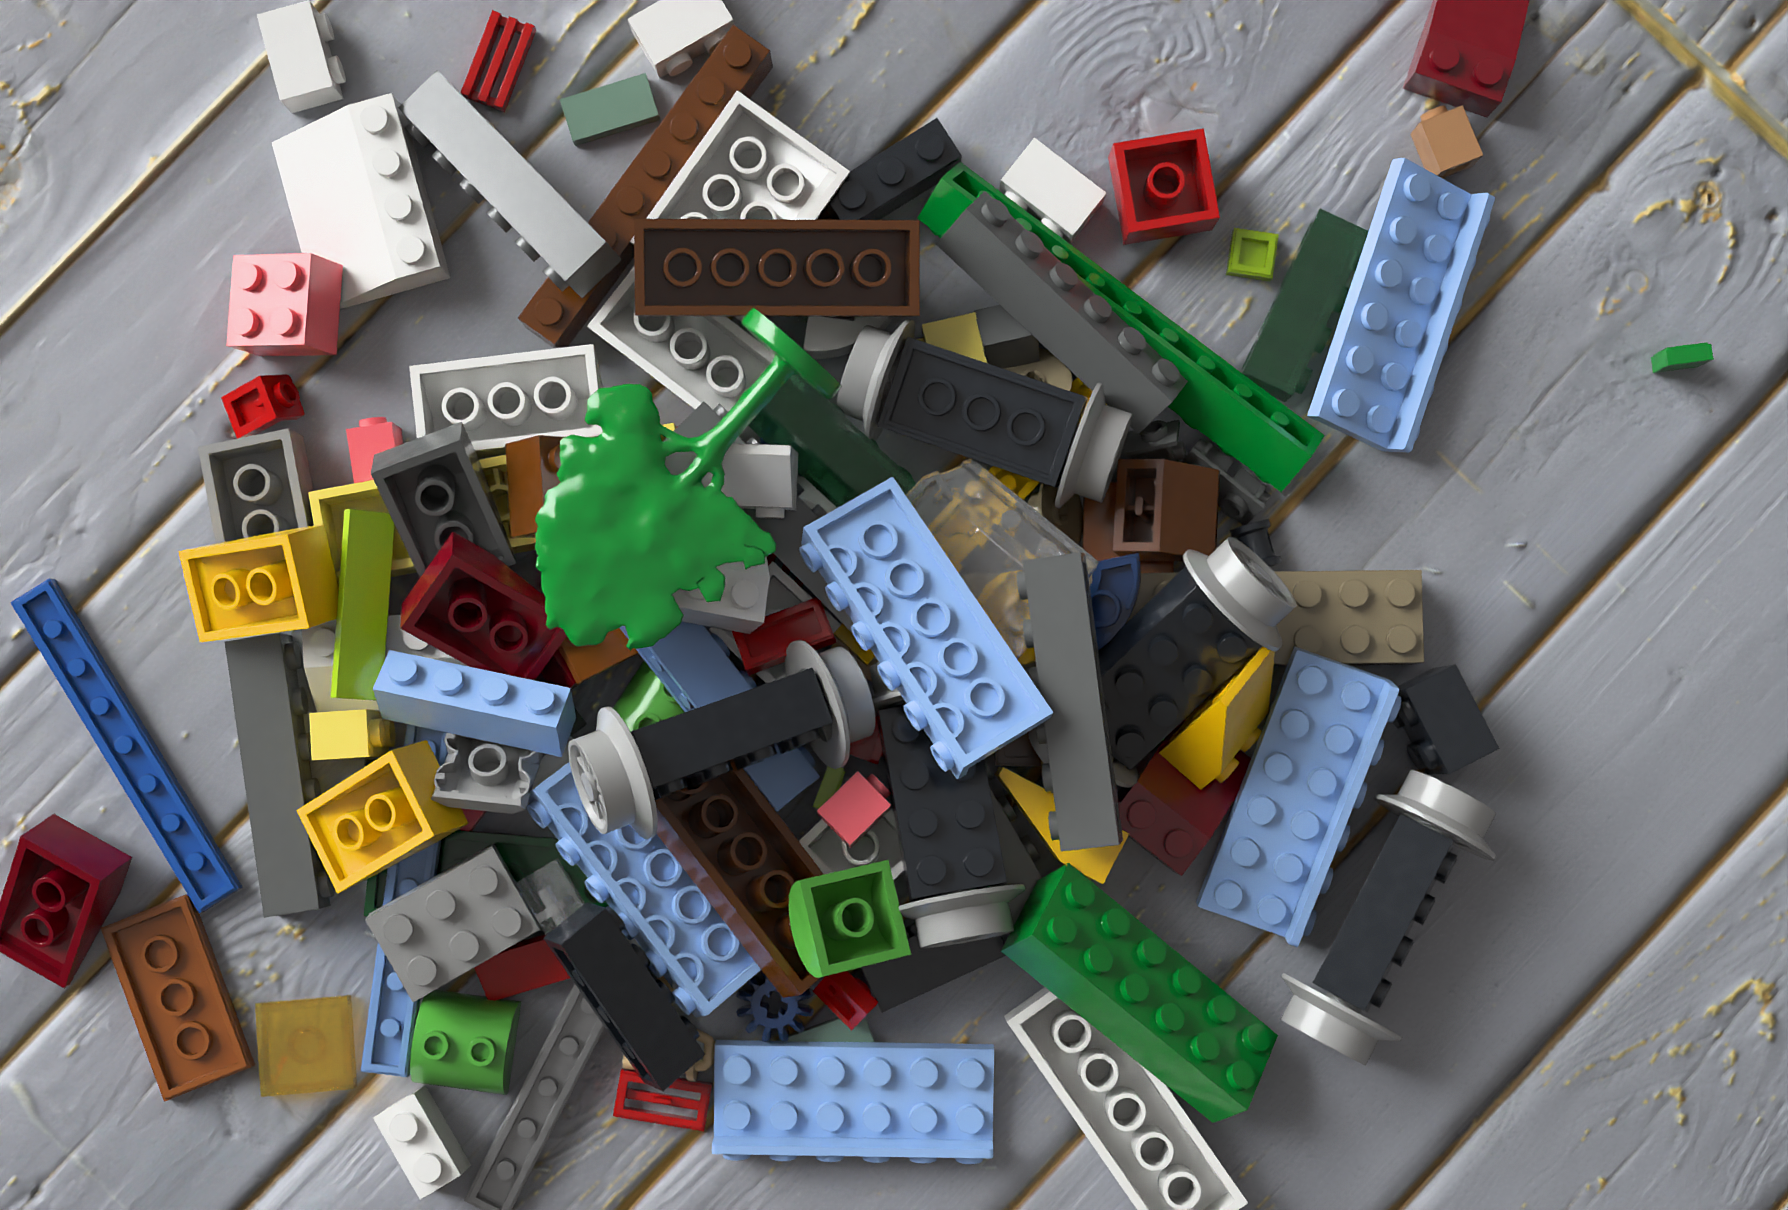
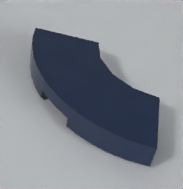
[1090,553,1141,651]

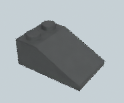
[371,422,516,577]

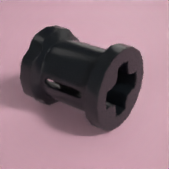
[1230,519,1282,567]

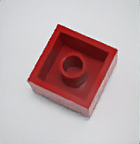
[1108,128,1220,245]

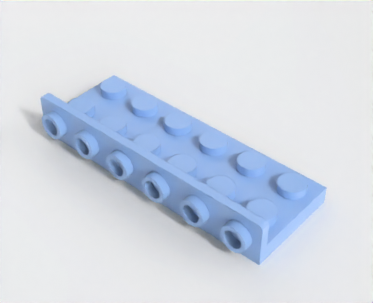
[1307,158,1495,453]
[799,477,1053,779]
[1196,646,1401,947]
[527,762,761,1017]
[712,1040,994,1164]

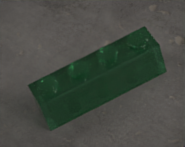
[1240,208,1369,402]
[748,374,924,508]

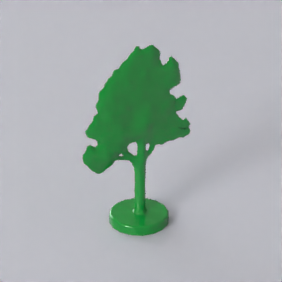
[535,308,842,651]

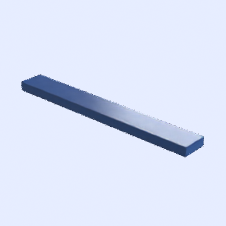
[10,578,243,913]

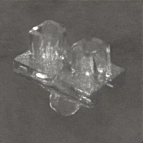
[515,858,585,935]

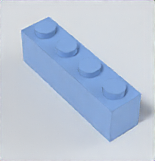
[373,650,576,757]

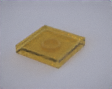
[255,994,357,1097]

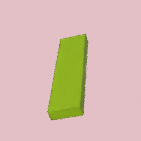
[331,509,395,701]

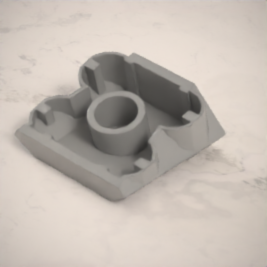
[431,733,544,814]

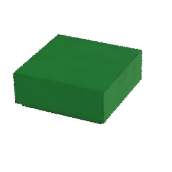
[1651,342,1714,373]

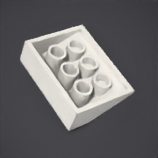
[630,91,850,322]
[272,93,451,309]

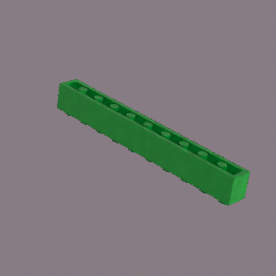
[917,162,1325,492]

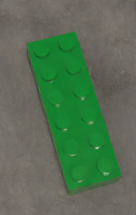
[1001,863,1278,1123]

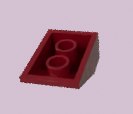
[1403,0,1530,118]
[400,532,567,680]
[1117,719,1251,876]
[0,814,132,989]

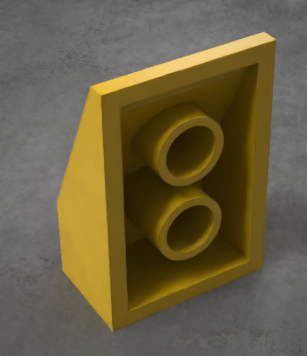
[178,524,339,642]
[1159,646,1275,790]
[296,740,468,894]
[995,767,1129,884]

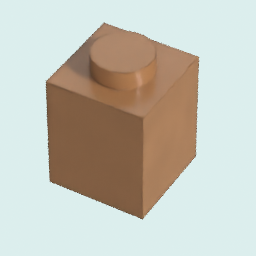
[1410,105,1483,178]

